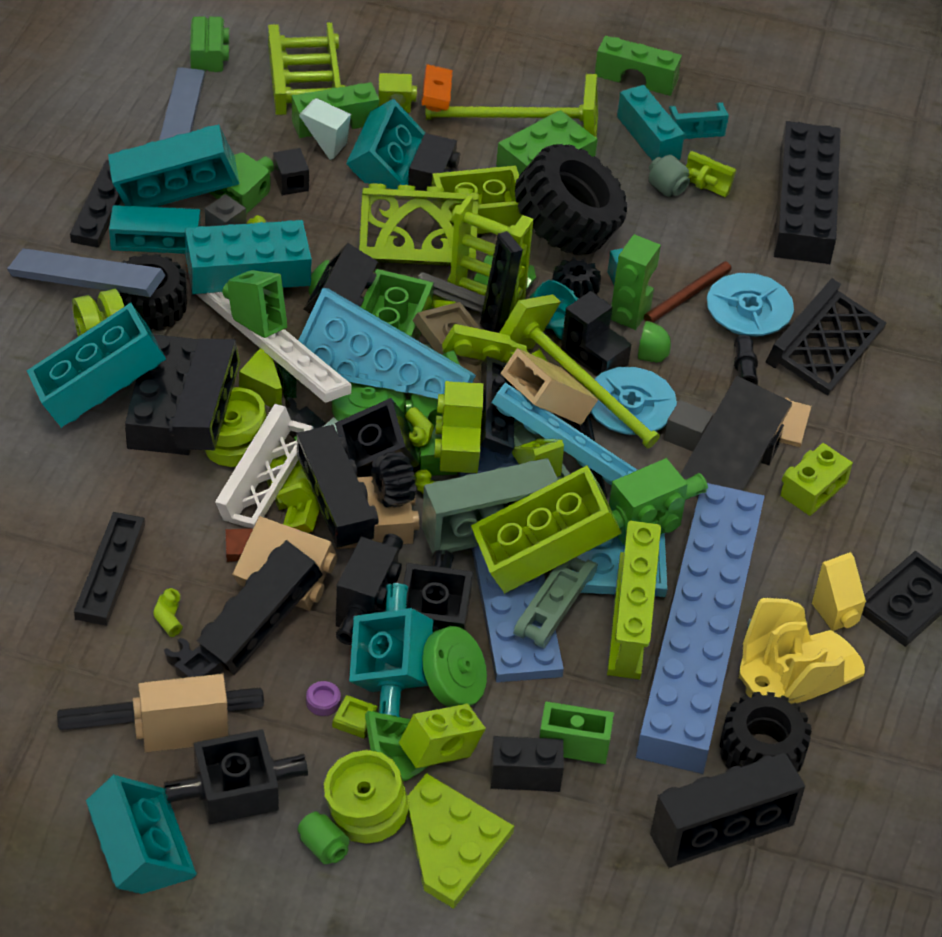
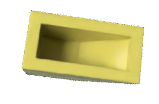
[812,552,866,631]

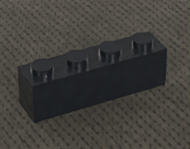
[169,338,240,450]
[297,425,379,548]
[197,540,323,675]

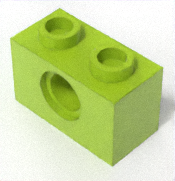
[399,704,486,768]

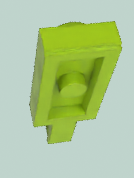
[442,324,528,363]

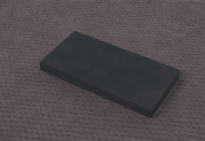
[680,375,792,491]

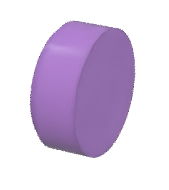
[306,681,341,716]

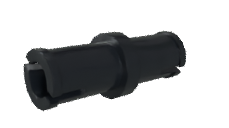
[734,335,758,385]

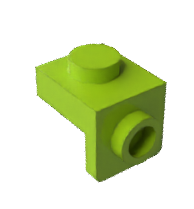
[278,483,320,533]

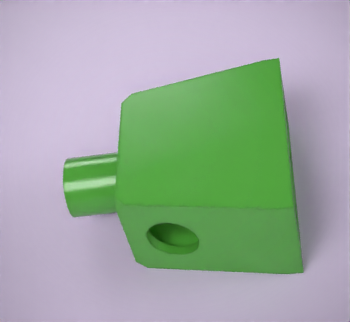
[209,153,274,214]
[222,270,288,338]

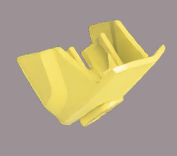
[739,598,865,704]

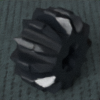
[552,257,601,299]
[371,452,417,508]

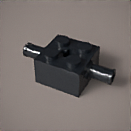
[336,533,403,645]
[403,550,473,633]
[164,729,308,825]

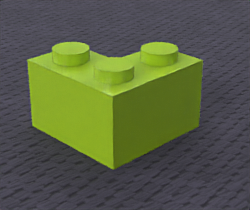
[434,381,484,473]

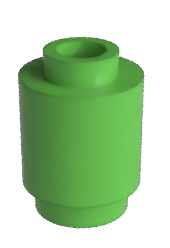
[298,811,349,864]

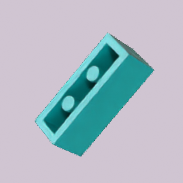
[617,85,685,161]
[109,205,201,254]

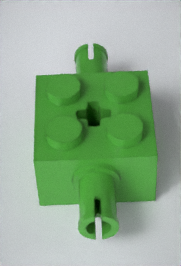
[609,458,708,546]

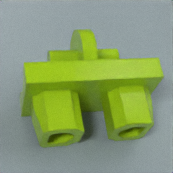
[686,151,736,197]

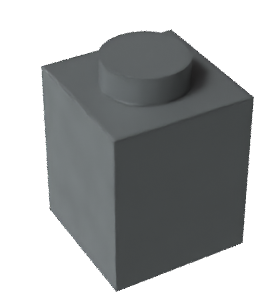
[205,194,246,227]
[664,400,714,452]

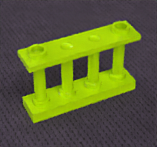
[268,23,345,115]
[447,195,534,316]

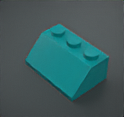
[346,98,425,190]
[86,774,197,894]

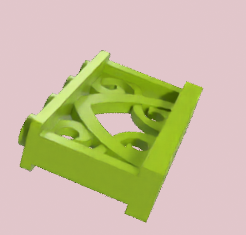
[359,184,479,266]
[607,521,661,680]

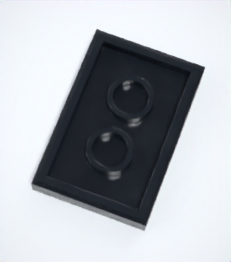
[862,551,942,647]

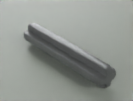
[417,272,485,314]

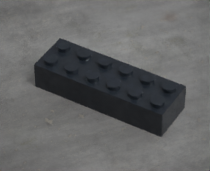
[774,121,841,264]

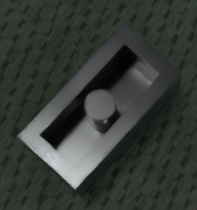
[408,133,460,191]
[490,736,564,792]

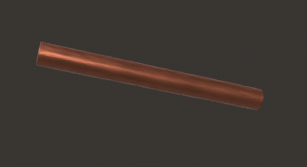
[644,261,731,323]

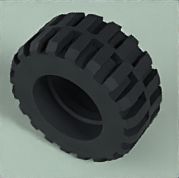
[515,144,627,255]

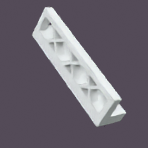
[215,404,314,528]

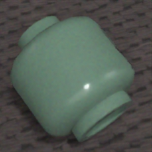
[648,155,690,197]

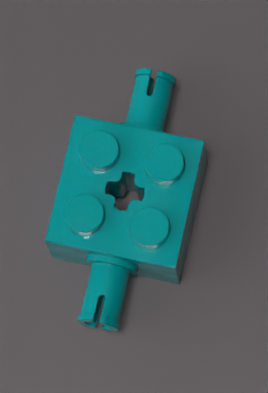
[349,583,433,717]

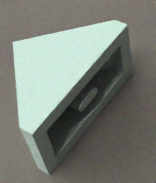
[299,98,351,160]

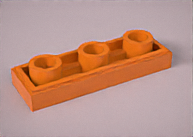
[421,64,453,112]

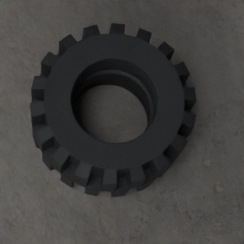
[119,253,187,331]
[719,692,812,772]

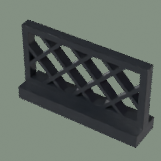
[765,278,887,396]

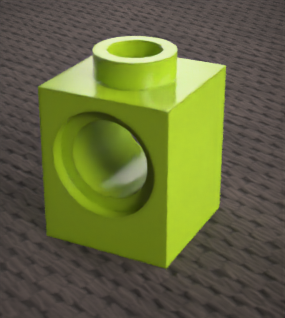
[378,73,417,113]

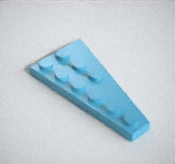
[298,288,476,399]

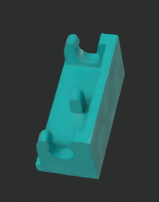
[669,102,729,139]

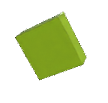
[332,695,378,739]

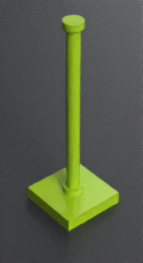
[425,74,598,138]
[500,294,660,449]

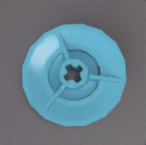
[707,273,794,337]
[589,367,677,435]

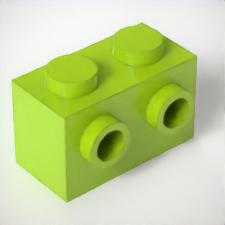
[780,443,853,516]

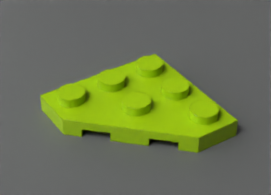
[407,773,514,909]

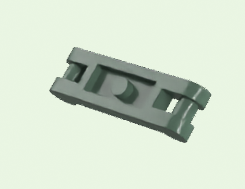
[513,557,598,648]

